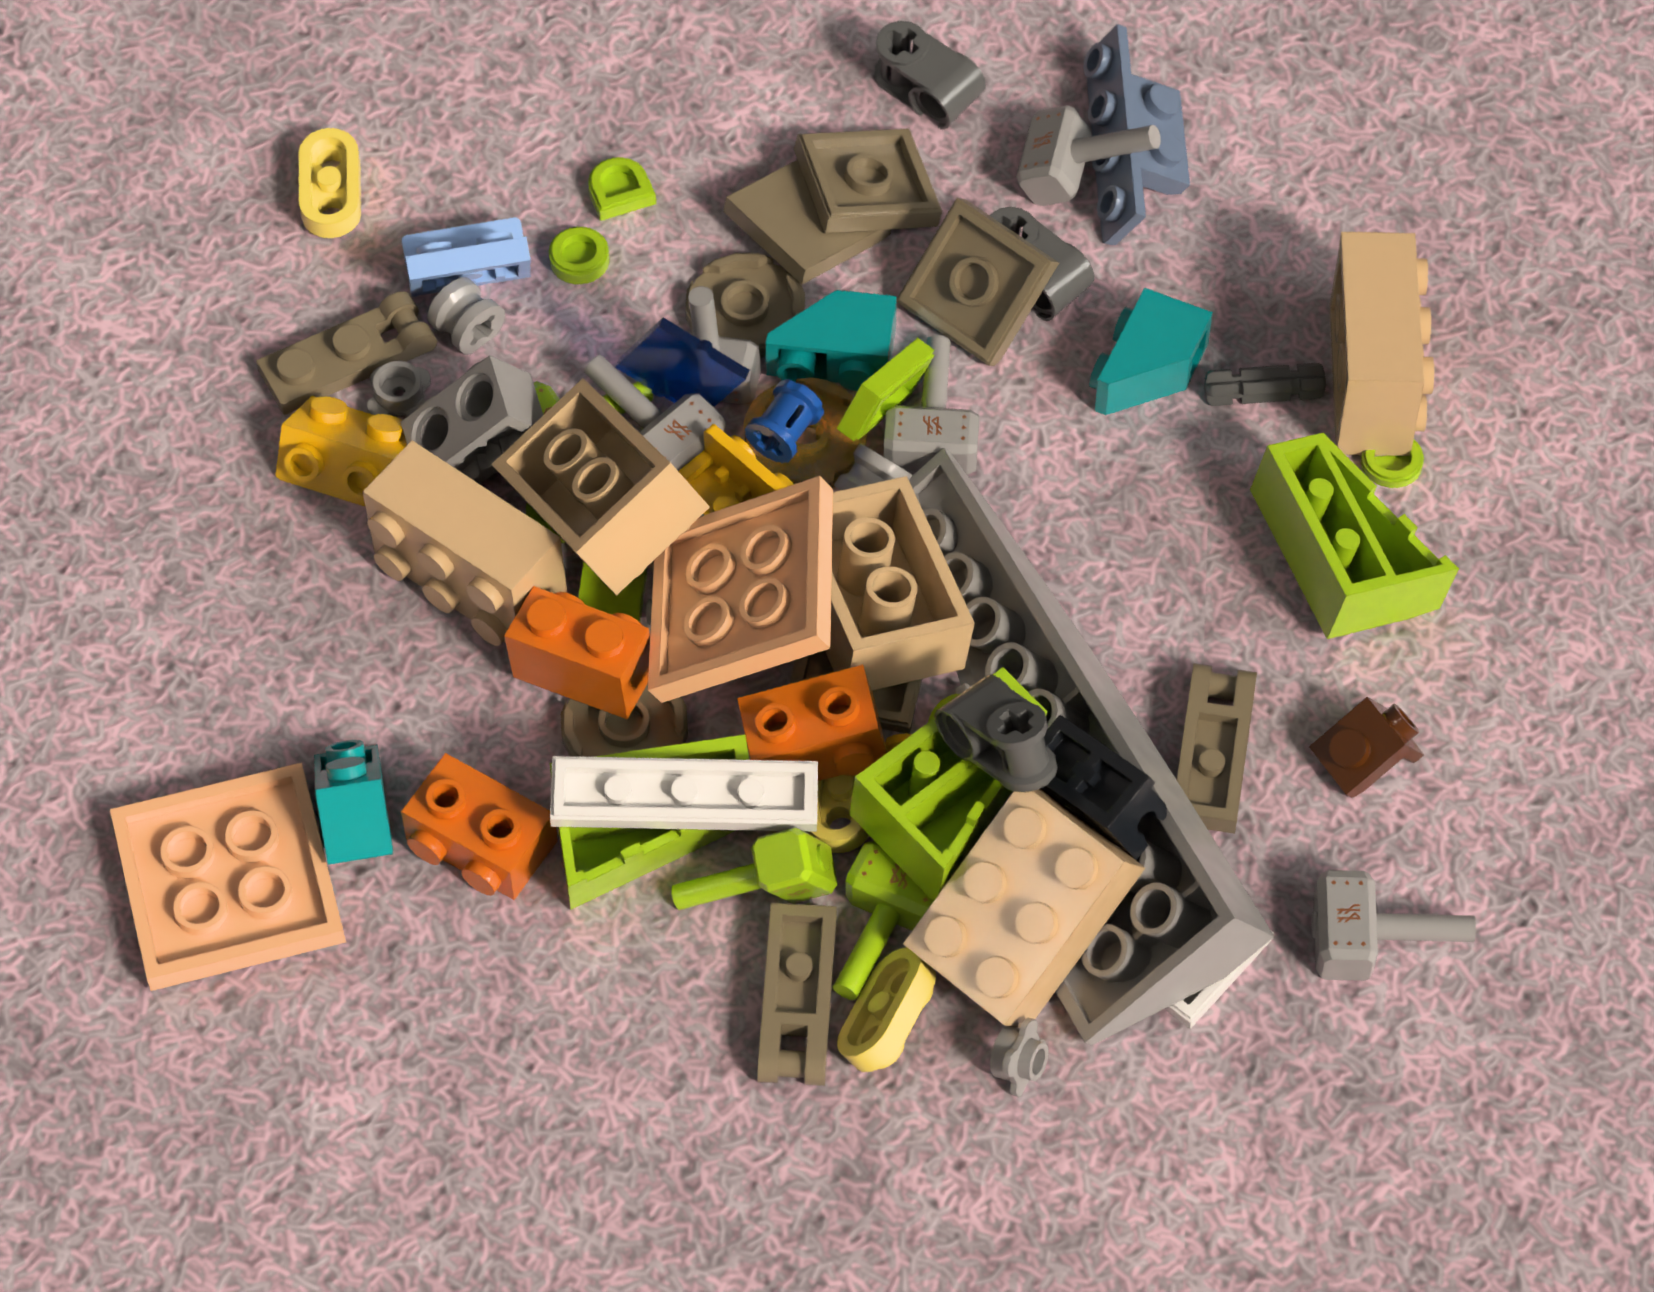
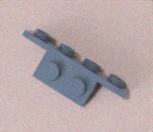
[1083,24,1190,245]

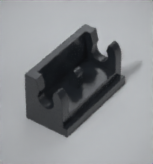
[1041,714,1167,860]

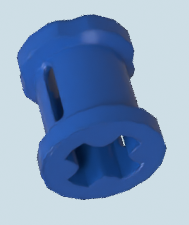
[745,379,825,463]

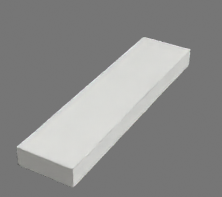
[550,756,818,832]

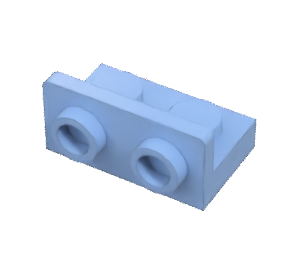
[402,217,531,297]

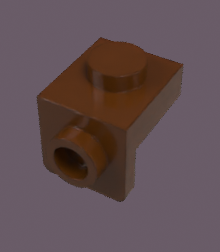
[1309,697,1424,798]

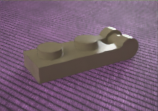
[256,291,437,415]
[1177,663,1257,834]
[757,903,837,1086]

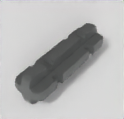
[1204,363,1326,406]

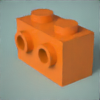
[504,586,650,719]
[737,664,887,781]
[401,753,558,900]

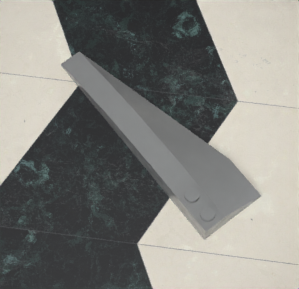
[909,448,1275,1046]

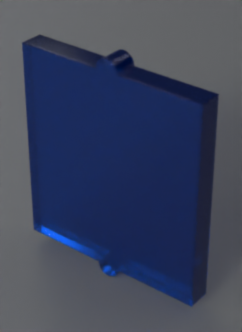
[615,317,750,407]

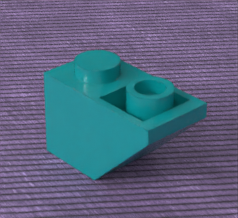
[1089,287,1213,415]
[765,290,897,391]
[314,740,393,865]

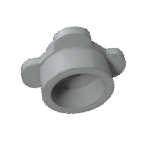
[367,361,431,417]
[990,1018,1048,1097]

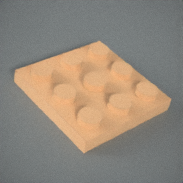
[648,476,833,703]
[110,762,346,991]

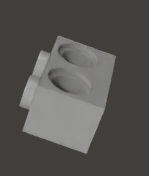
[401,355,543,484]

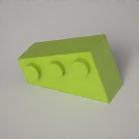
[1250,433,1459,639]
[849,667,1048,902]
[549,734,749,910]

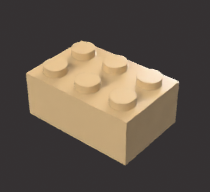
[1330,232,1434,456]
[491,378,710,596]
[363,440,567,646]
[825,476,975,690]
[903,788,1146,1028]

